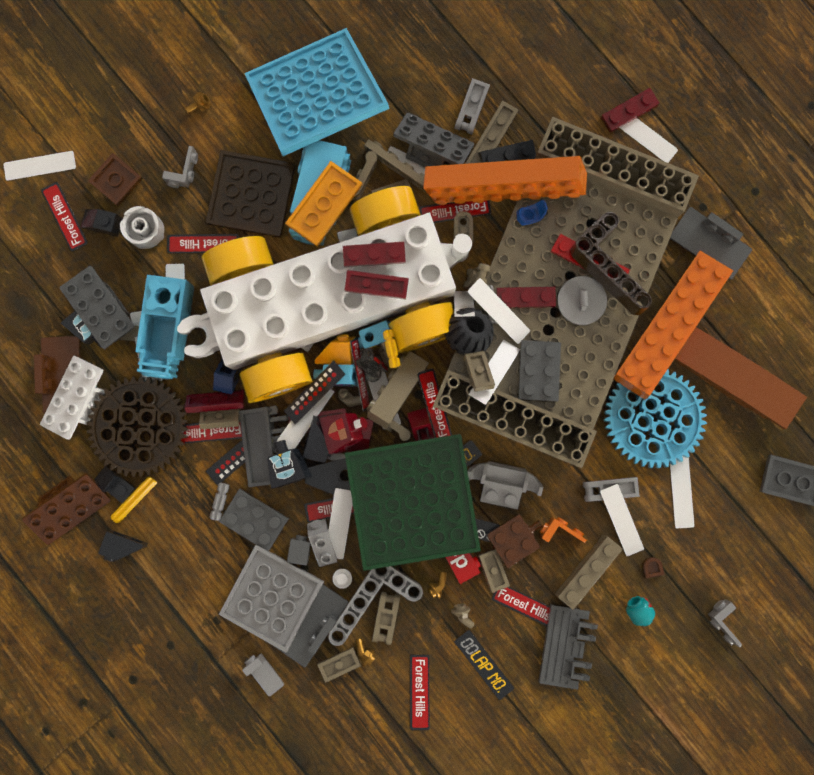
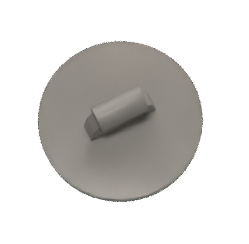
[557,276,607,325]

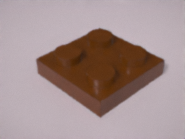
[88,153,143,206]

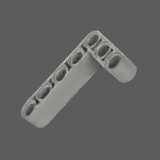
[329,566,423,646]

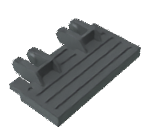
[239,406,289,487]
[538,604,598,690]

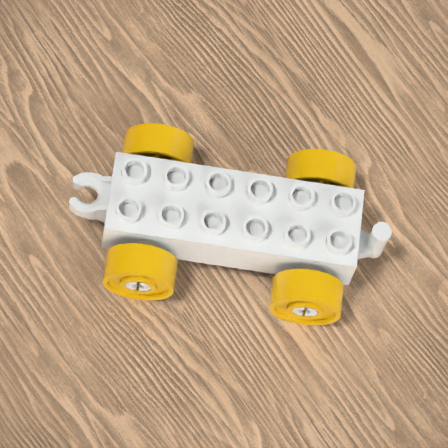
[177,186,472,403]

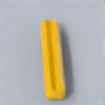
[111,476,157,523]

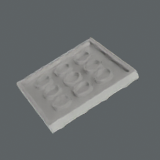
[219,545,324,653]

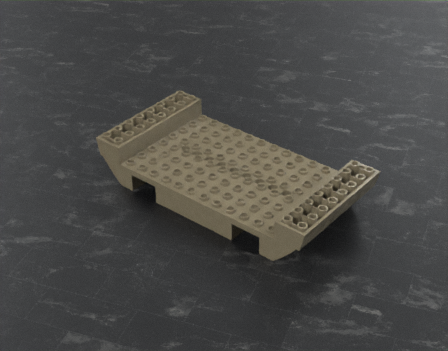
[433,117,699,468]

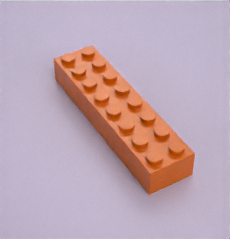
[424,156,587,205]
[613,251,733,400]

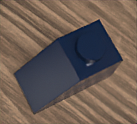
[213,358,242,395]

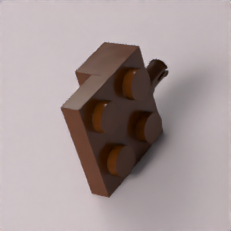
[486,514,543,568]

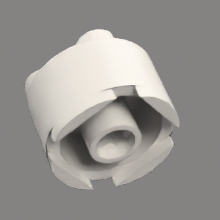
[120,206,164,249]

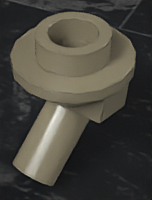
[451,604,475,629]

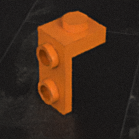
[539,517,587,543]

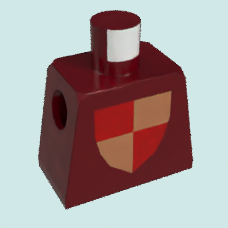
[319,413,367,454]

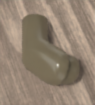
[338,388,362,407]

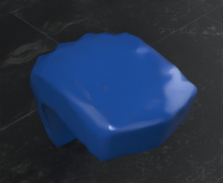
[516,200,548,226]

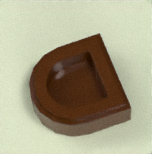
[642,557,665,579]

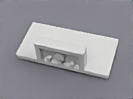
[40,356,106,440]

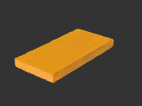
[285,161,363,247]

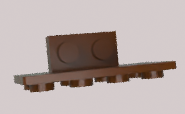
[34,336,81,414]
[22,473,111,545]

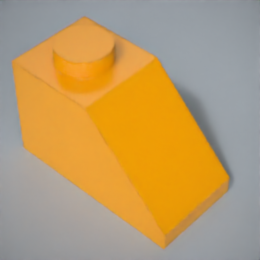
[315,334,356,365]

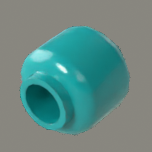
[626,596,655,626]

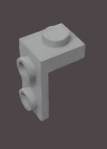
[162,146,198,188]
[307,518,337,567]
[708,599,742,648]
[242,653,284,696]

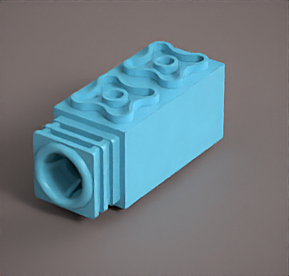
[289,140,351,246]
[135,275,194,379]

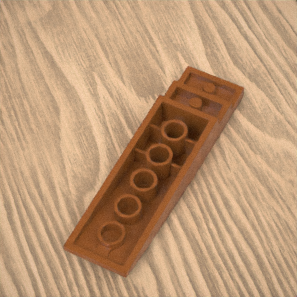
[674,327,807,429]

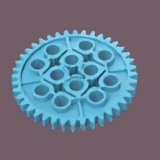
[604,369,707,468]

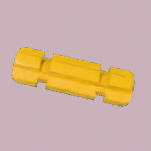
[383,329,400,368]

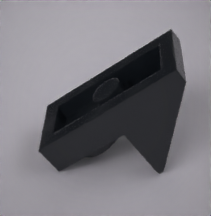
[94,466,137,504]

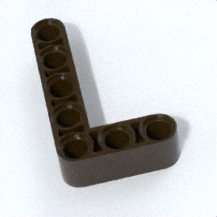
[570,212,652,315]

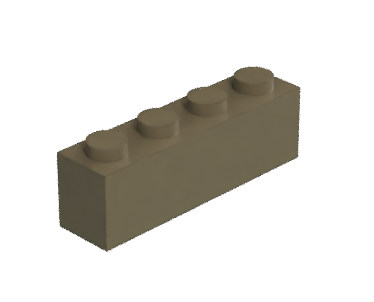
[367,351,429,429]
[555,535,623,610]

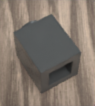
[287,535,311,565]

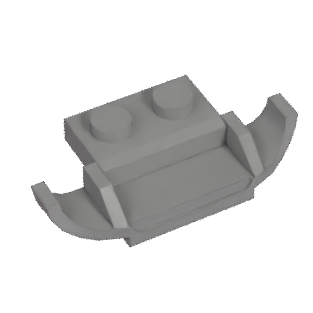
[467,461,543,509]

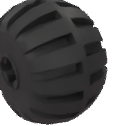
[445,308,494,356]

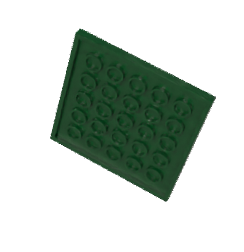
[345,434,481,571]

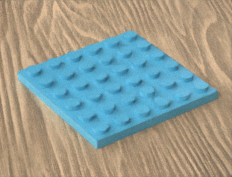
[244,28,389,156]

